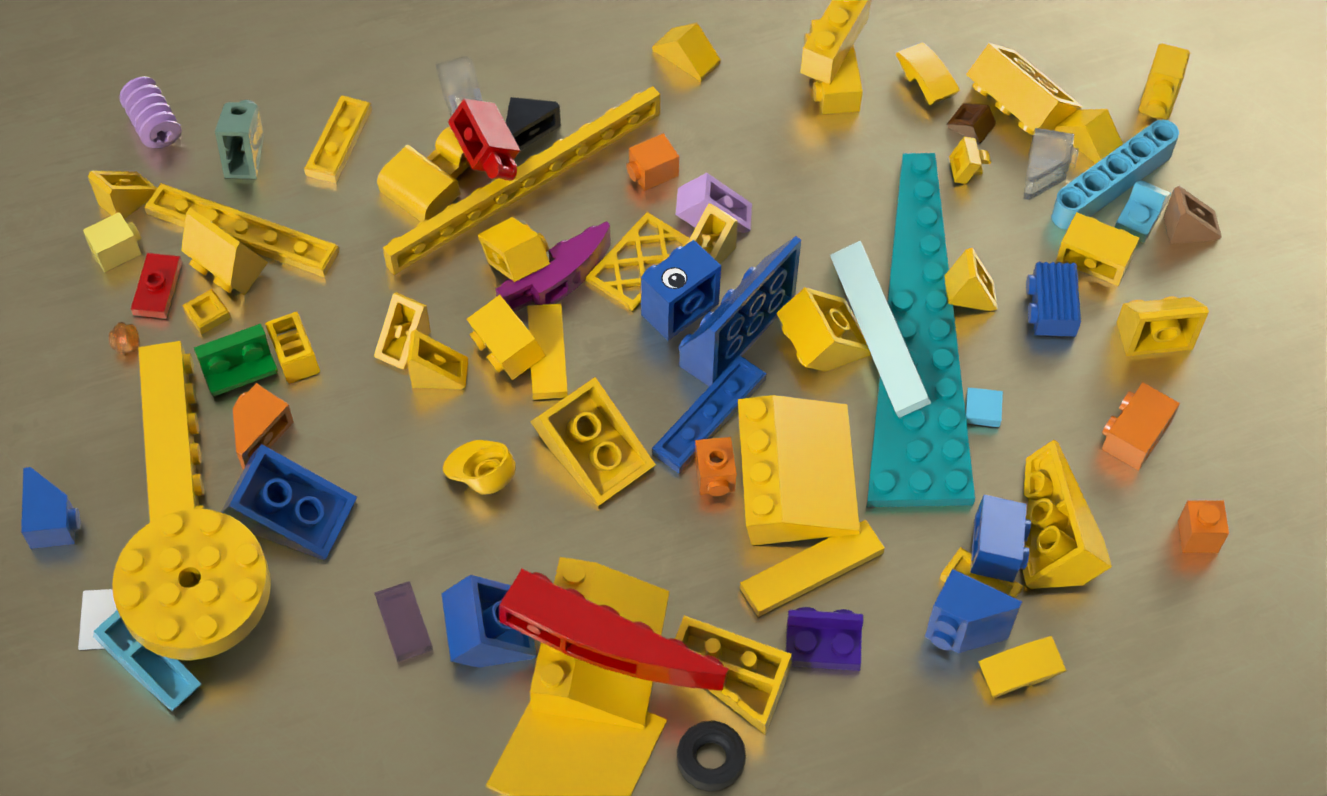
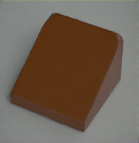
[947,103,996,143]

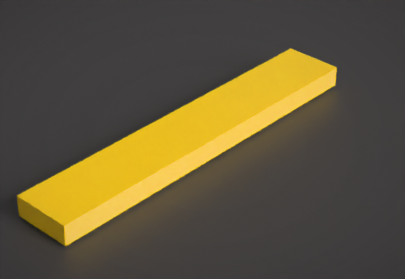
[144,183,340,277]

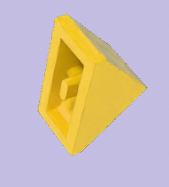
[652,23,721,82]
[1055,109,1123,164]
[88,171,157,219]
[687,203,738,264]
[944,248,998,311]
[374,292,431,370]
[407,330,468,389]

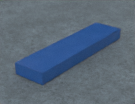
[652,355,767,474]

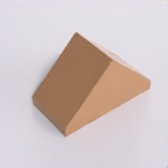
[1163,186,1222,244]

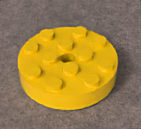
[112,509,271,660]

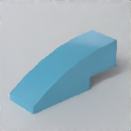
[93,610,201,712]

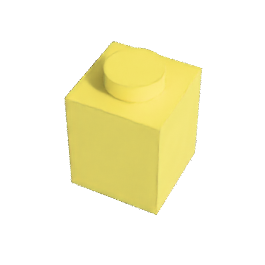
[83,212,141,272]

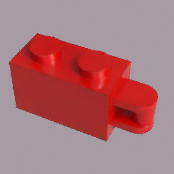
[448,98,521,181]

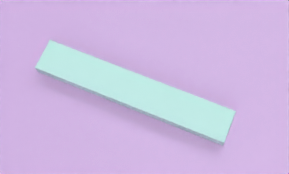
[830,241,931,418]

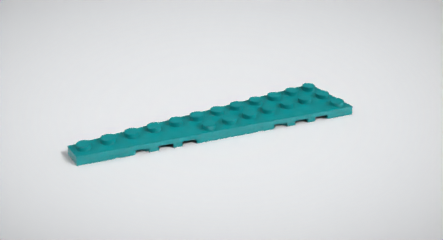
[866,153,975,507]

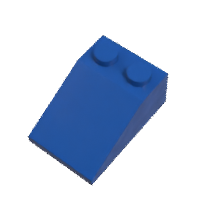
[221,444,357,560]

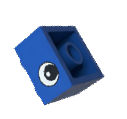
[641,239,721,341]

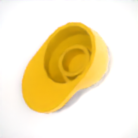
[443,440,516,494]

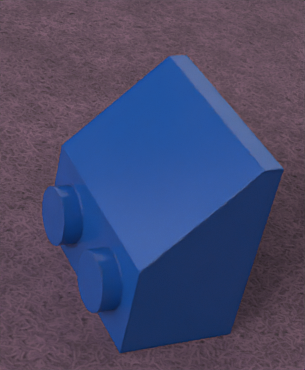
[925,569,1022,653]
[441,575,537,668]

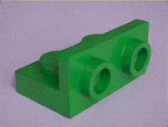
[194,323,278,396]

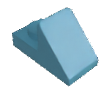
[1114,180,1171,243]

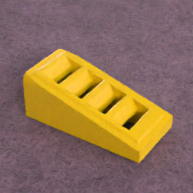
[265,311,320,383]

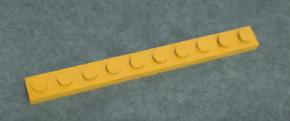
[383,86,661,275]

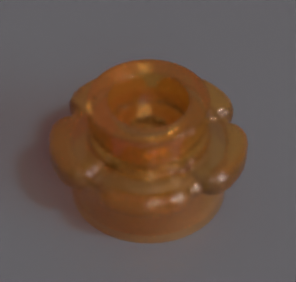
[109,322,139,356]

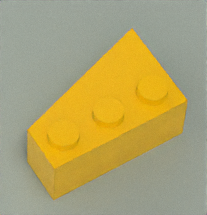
[675,615,792,736]

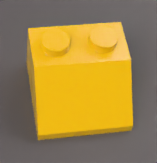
[181,207,268,295]
[777,287,871,372]
[1117,296,1209,356]

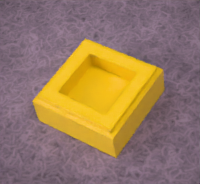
[182,289,231,335]

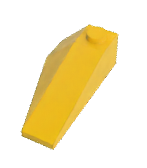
[1022,440,1112,589]

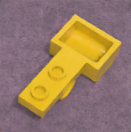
[377,126,470,222]

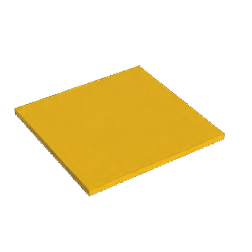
[486,700,667,796]

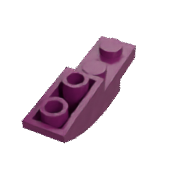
[495,221,611,312]

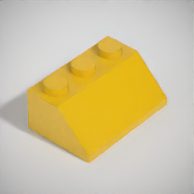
[966,43,1082,135]

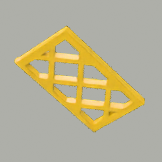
[586,212,690,311]

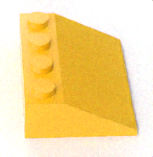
[738,395,860,546]
[530,557,669,729]

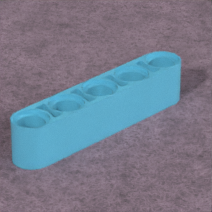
[1051,120,1179,230]

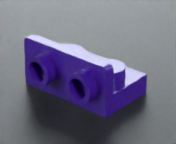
[785,607,864,671]

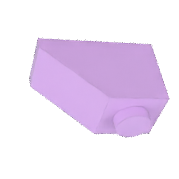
[676,173,752,233]

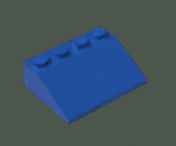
[678,236,801,386]

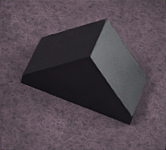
[505,97,561,150]

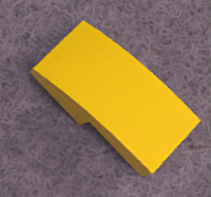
[895,42,960,105]
[978,636,1067,698]

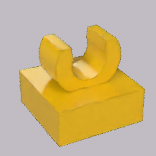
[949,137,991,184]

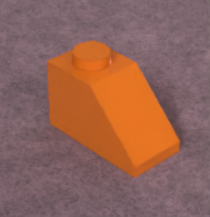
[233,383,294,470]

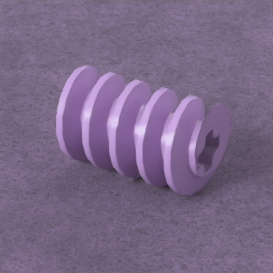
[119,77,182,148]

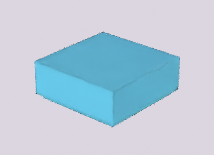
[965,387,1003,427]

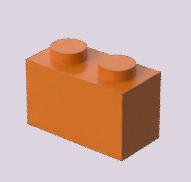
[1102,382,1180,471]

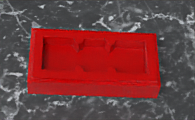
[131,253,182,319]

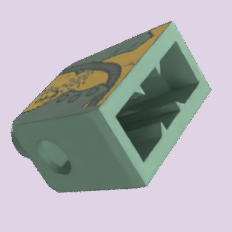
[215,100,263,179]

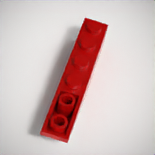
[499,569,729,691]

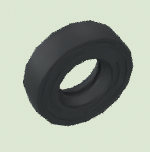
[677,721,746,791]

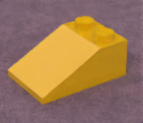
[530,377,656,506]

